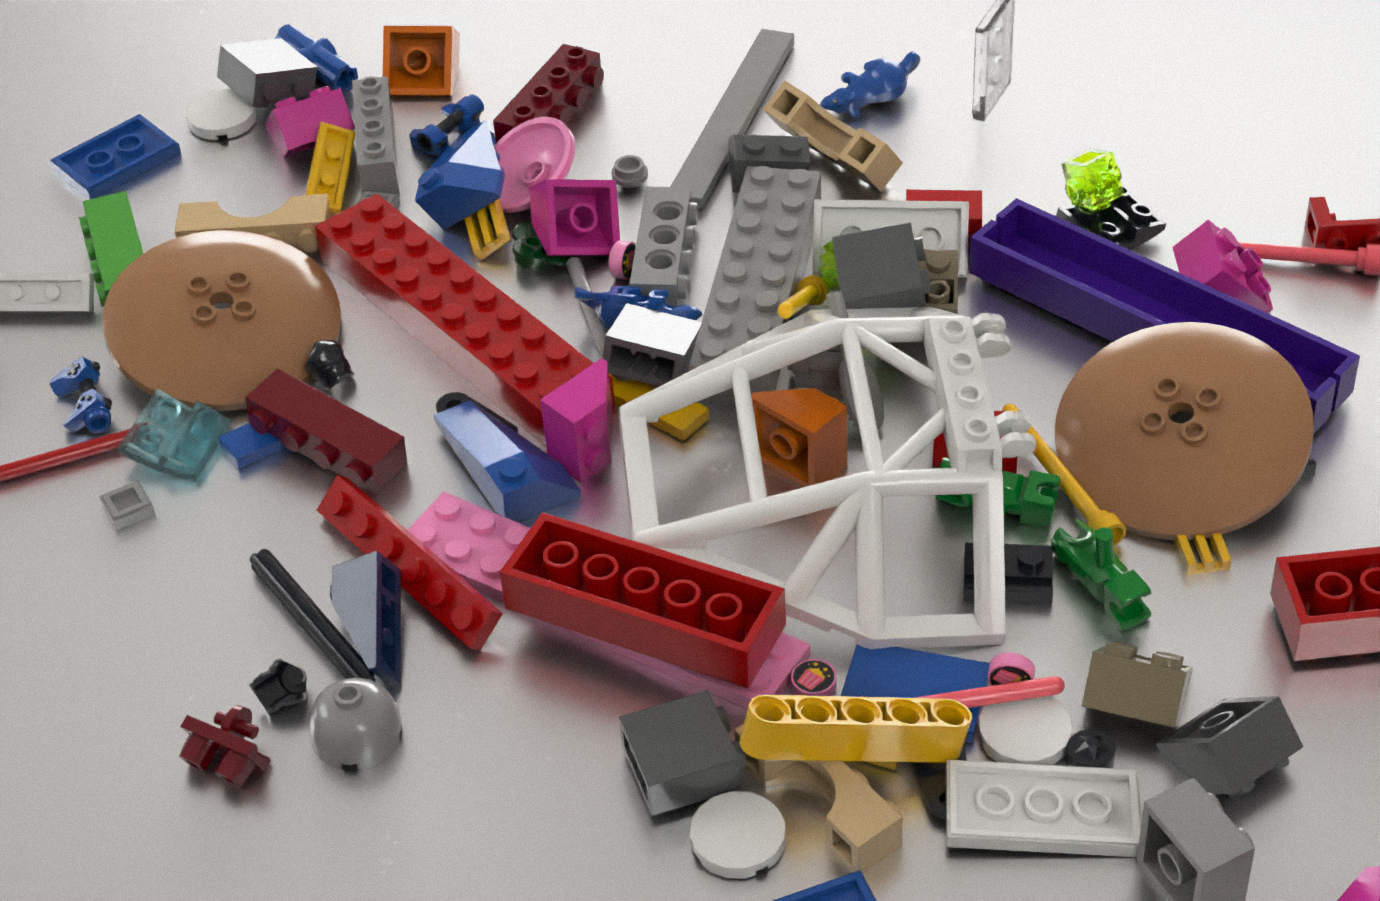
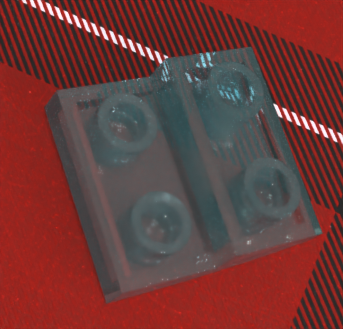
[117,389,233,481]

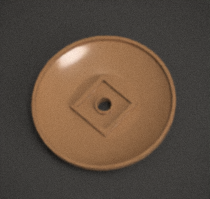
[103,230,341,411]
[1054,322,1314,540]

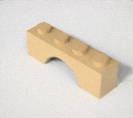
[763,80,903,192]
[175,194,332,253]
[734,724,903,874]

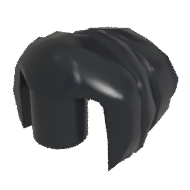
[304,340,354,391]
[249,658,307,716]

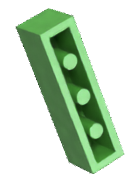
[79,191,144,307]

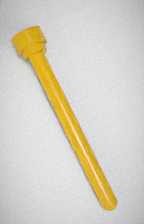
[777,275,829,319]
[1002,403,1126,547]

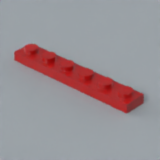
[316,475,503,651]

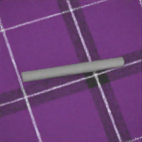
[566,257,608,357]

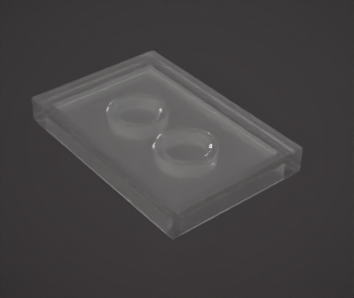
[972,0,1015,122]

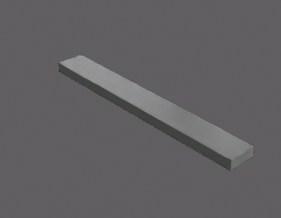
[670,28,795,209]

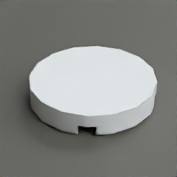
[185,89,257,140]
[979,696,1072,765]
[690,791,786,879]

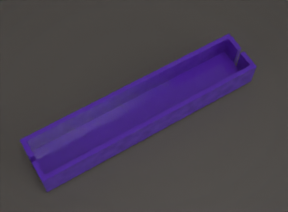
[969,198,1360,433]

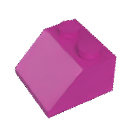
[529,179,620,256]
[540,358,614,483]

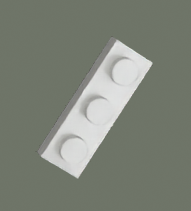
[0,273,94,312]

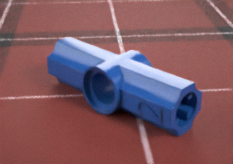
[274,24,358,94]

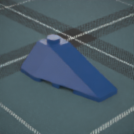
[415,119,505,230]
[433,400,581,523]

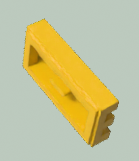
[464,198,511,260]
[1174,533,1231,575]

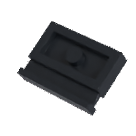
[963,542,1053,605]

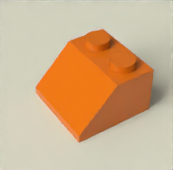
[382,26,460,96]
[751,388,847,487]

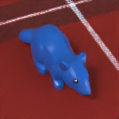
[820,51,921,118]
[574,286,702,330]

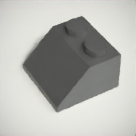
[728,134,811,193]
[1155,696,1304,798]

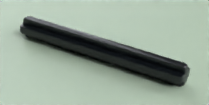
[249,549,376,682]

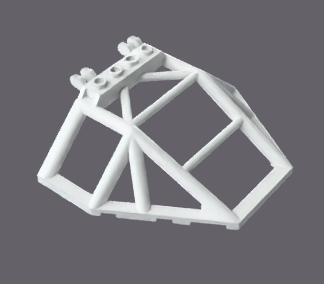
[619,307,1036,649]

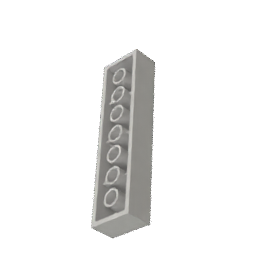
[689,166,821,406]

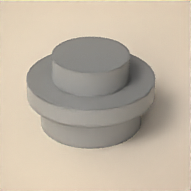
[611,155,648,188]

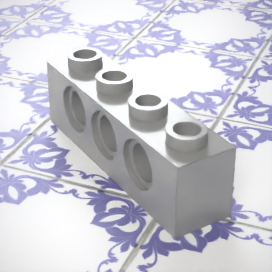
[352,76,400,196]
[630,186,699,306]

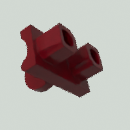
[179,705,271,787]

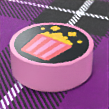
[608,240,636,280]
[988,652,1035,686]
[791,659,837,696]

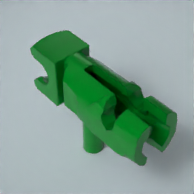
[935,457,1060,528]
[1051,519,1151,631]

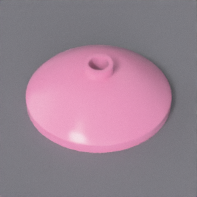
[494,117,575,213]

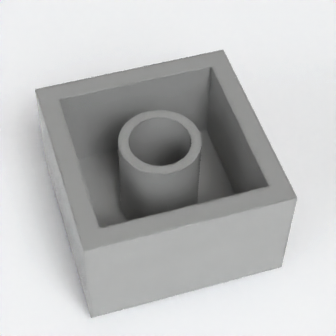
[1136,777,1255,901]

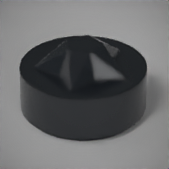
[1067,729,1115,768]

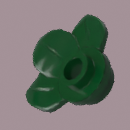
[512,221,579,269]

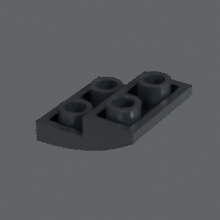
[1056,184,1167,250]

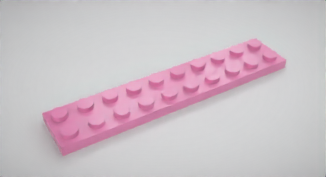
[408,491,811,709]

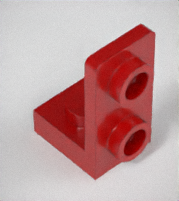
[1304,197,1380,251]

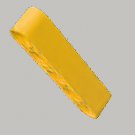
[739,695,972,763]

